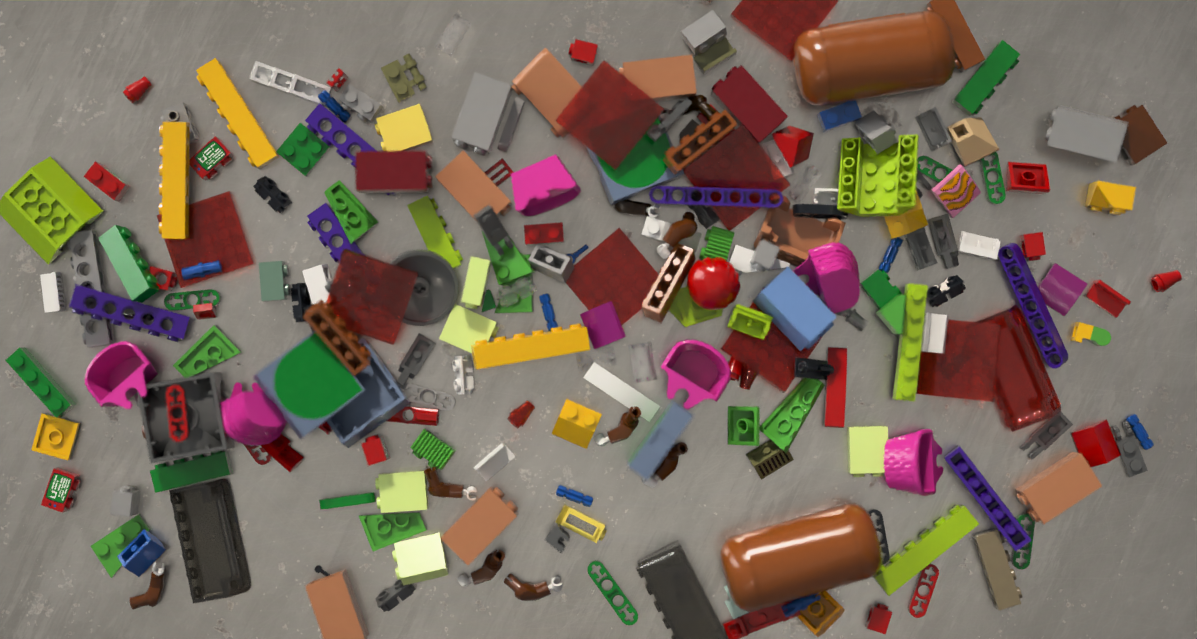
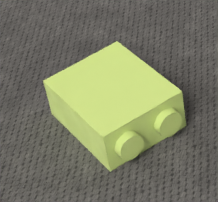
[461,256,492,309]
[439,304,499,353]
[847,426,888,477]
[375,470,429,513]
[392,533,449,585]

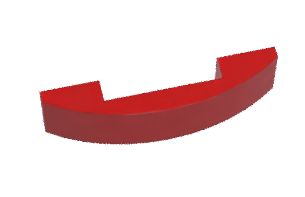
[723,600,801,639]

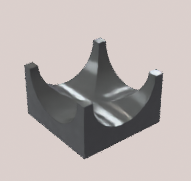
[137,372,235,463]

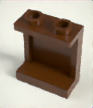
[1114,105,1167,166]

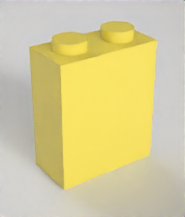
[374,104,433,151]

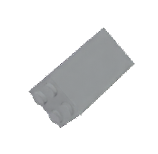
[451,72,513,156]
[1045,105,1129,163]

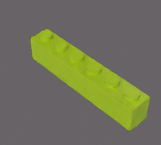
[893,283,928,402]
[872,505,979,596]

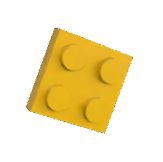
[31,413,80,460]

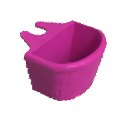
[510,154,581,216]
[793,242,860,314]
[661,340,731,409]
[85,341,158,409]
[220,382,287,446]
[884,429,943,496]

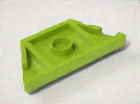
[669,287,723,327]

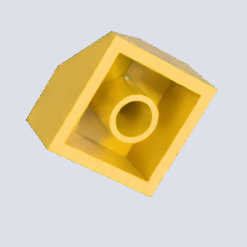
[1085,181,1136,215]
[884,190,928,239]

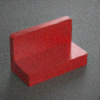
[1084,280,1131,318]

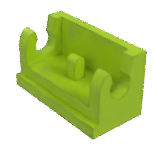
[727,304,773,340]

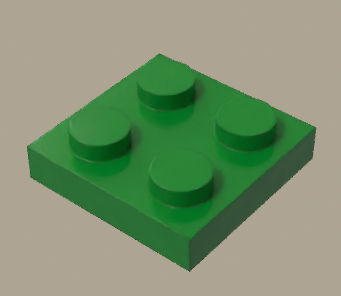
[276,123,331,176]

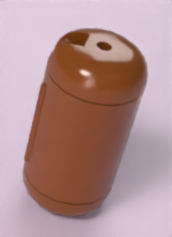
[794,11,955,106]
[720,504,882,611]

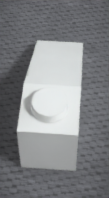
[641,216,701,252]
[729,245,790,275]

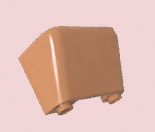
[512,48,597,139]
[754,194,846,267]

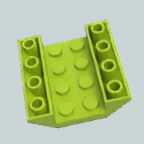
[837,134,919,217]
[0,156,104,265]

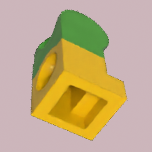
[1071,322,1111,346]

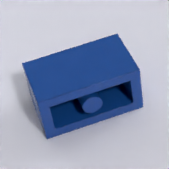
[817,101,862,132]
[117,529,166,577]

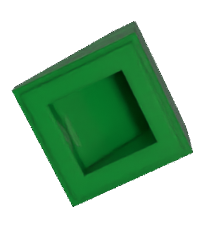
[482,290,496,312]

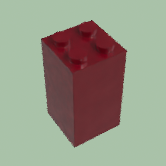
[711,65,788,146]
[355,151,433,193]

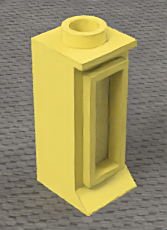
[555,504,607,543]

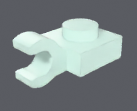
[724,585,750,620]

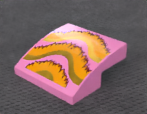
[932,164,981,218]

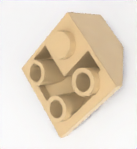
[947,117,999,167]

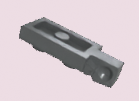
[646,98,692,142]
[929,214,959,269]
[397,333,436,385]

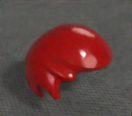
[687,257,741,310]

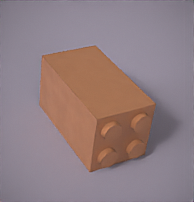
[619,55,697,105]
[435,151,512,219]
[1015,452,1102,524]
[440,486,519,565]
[305,569,369,639]

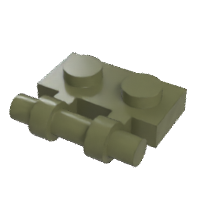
[381,53,427,103]

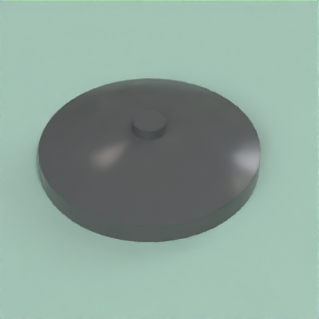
[381,250,458,326]

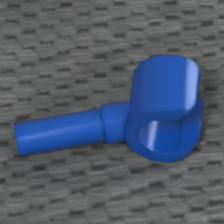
[567,245,589,264]

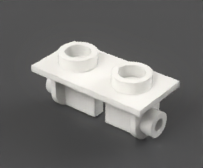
[452,355,474,394]

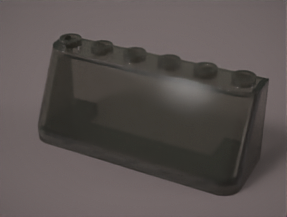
[169,479,251,603]
[636,541,728,639]

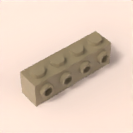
[973,528,1022,611]

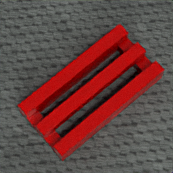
[327,68,348,91]
[484,158,514,187]

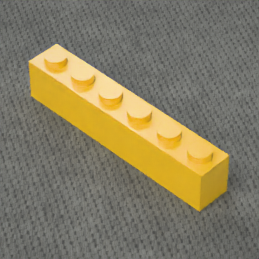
[196,58,279,169]
[159,122,190,239]
[471,323,590,369]

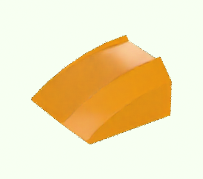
[797,591,845,637]

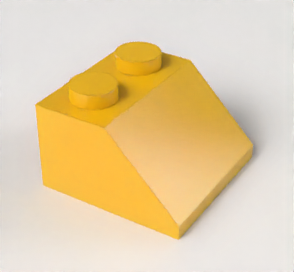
[552,399,602,449]

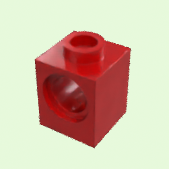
[568,39,598,66]
[1020,232,1046,261]
[149,266,178,291]
[865,603,893,635]

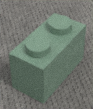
[259,261,290,302]

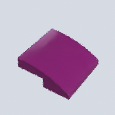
[1038,263,1087,316]
[580,301,626,350]

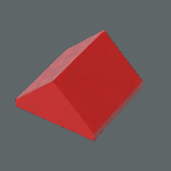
[771,126,814,168]
[1006,162,1050,194]
[1071,420,1121,468]

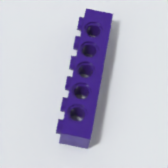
[305,103,397,196]
[307,203,384,310]
[69,285,190,342]
[944,445,1031,551]

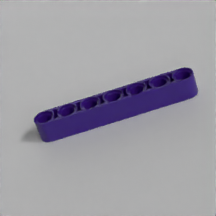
[649,186,783,207]
[998,243,1068,369]

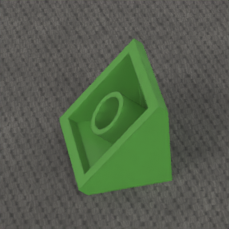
[876,294,905,334]
[728,406,760,446]

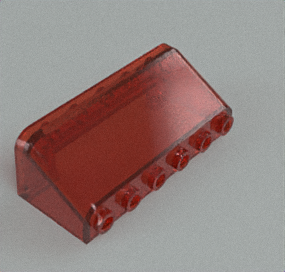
[967,305,1061,432]

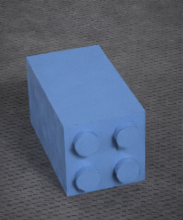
[753,267,836,351]

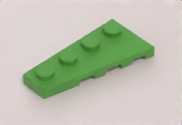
[759,378,825,453]

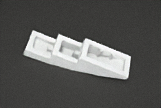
[249,61,331,105]
[583,362,660,422]

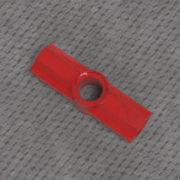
[387,406,439,426]

